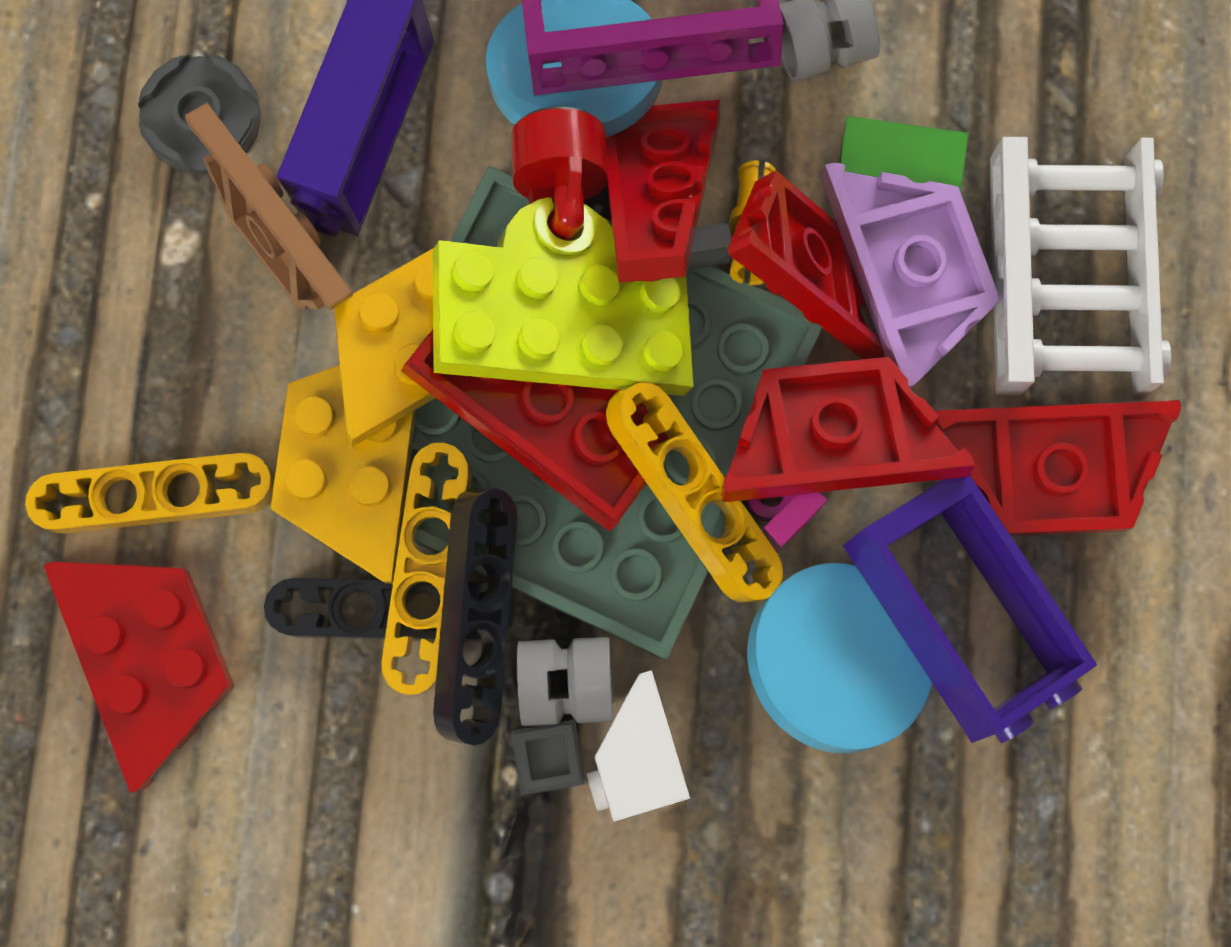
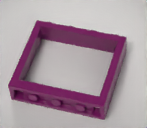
[522,0,783,96]

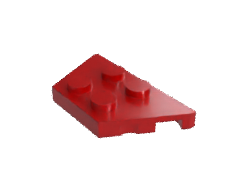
[728,170,885,359]
[721,357,975,503]
[935,400,1181,536]
[43,562,234,793]

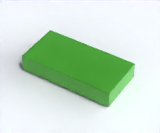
[839,116,968,192]

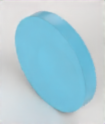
[486,0,663,138]
[747,563,932,754]

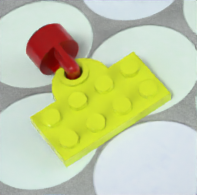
[432,106,694,396]

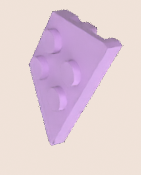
[819,162,1001,389]

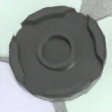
[138,54,262,175]

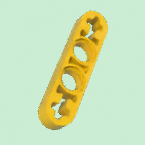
[606,382,783,603]
[381,442,472,695]
[25,453,275,534]

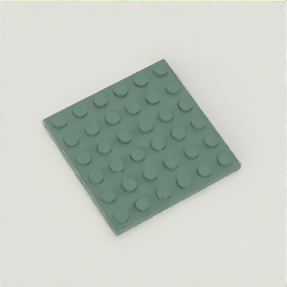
[404,166,822,662]

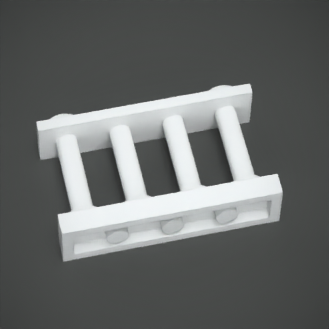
[990,137,1171,397]

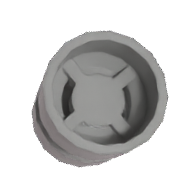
[780,0,880,83]
[517,637,614,726]

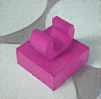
[746,492,828,553]

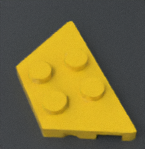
[334,248,435,447]
[270,365,417,584]

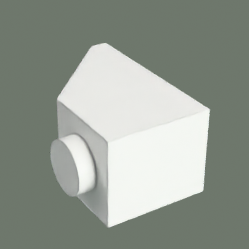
[587,670,690,822]

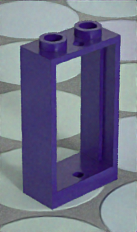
[277,0,434,237]
[842,475,1097,743]

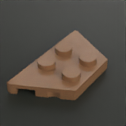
[185,103,353,310]

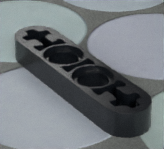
[433,488,517,746]
[264,578,515,642]

